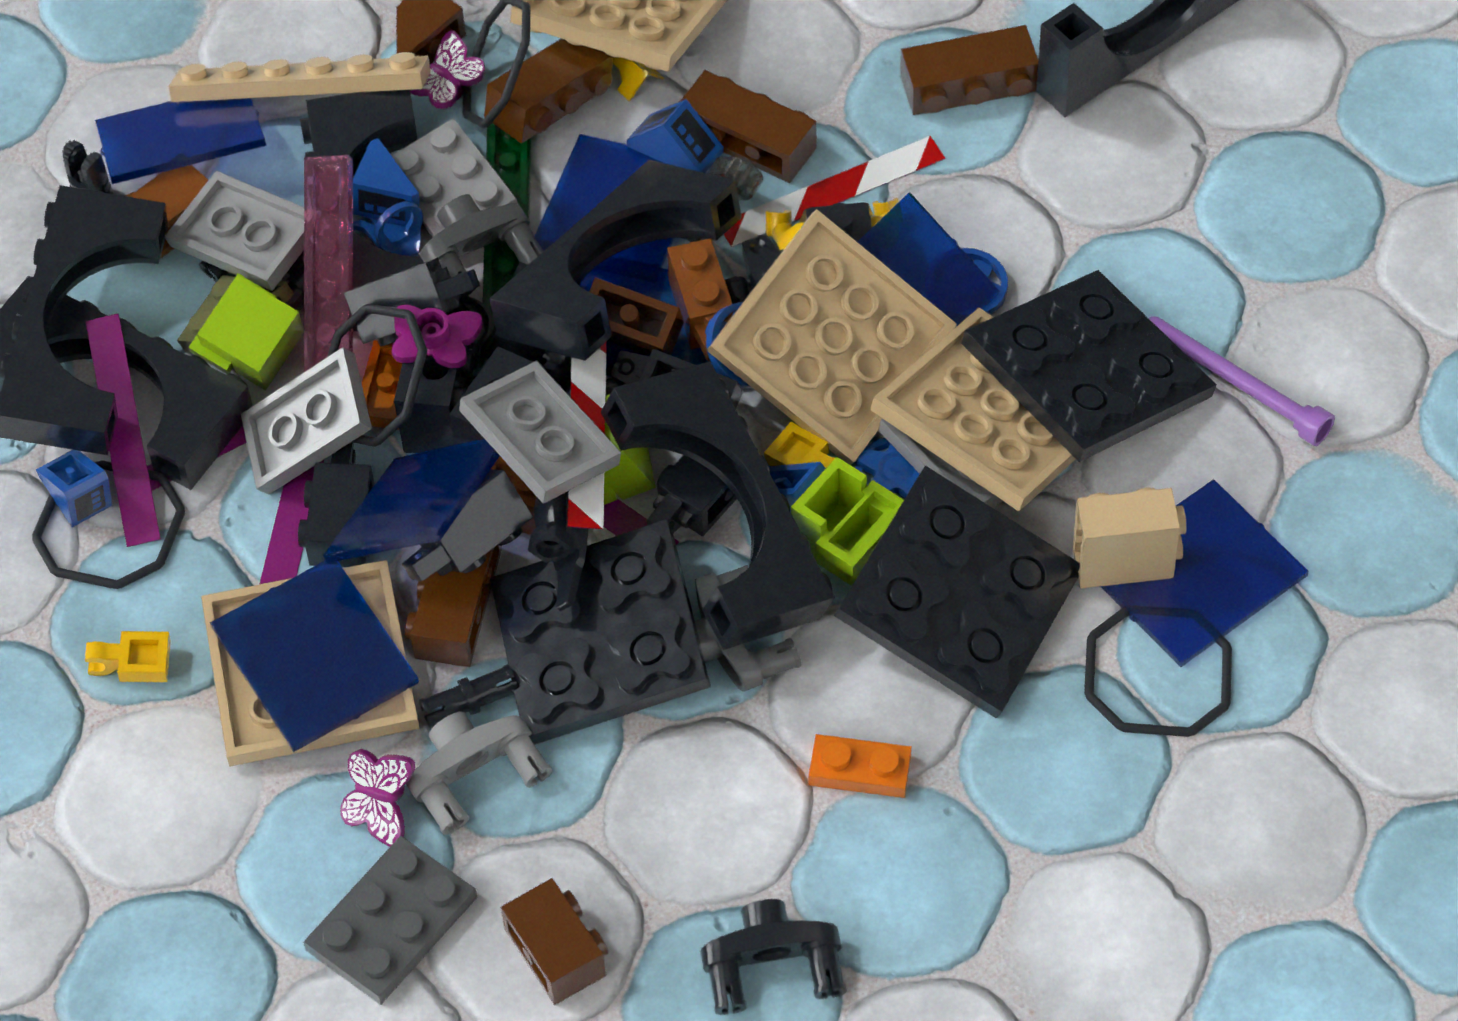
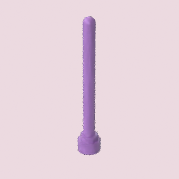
[1149,316,1335,446]

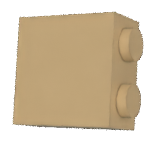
[1072,487,1186,589]

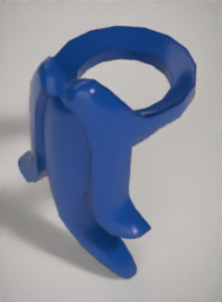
[350,201,424,256]

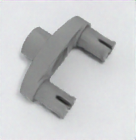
[406,712,553,835]

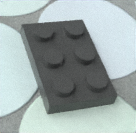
[303,835,477,1005]

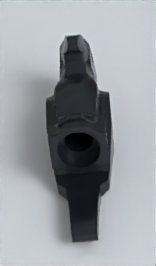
[528,491,589,612]

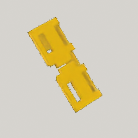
[613,57,664,101]

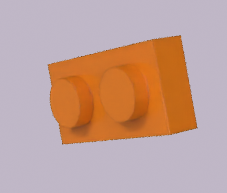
[362,340,402,430]
[808,734,912,798]

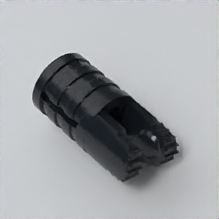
[62,140,113,194]

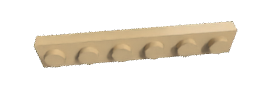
[168,52,431,102]

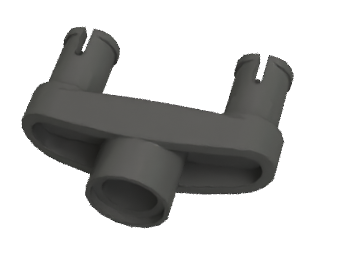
[419,194,544,300]
[695,565,801,691]

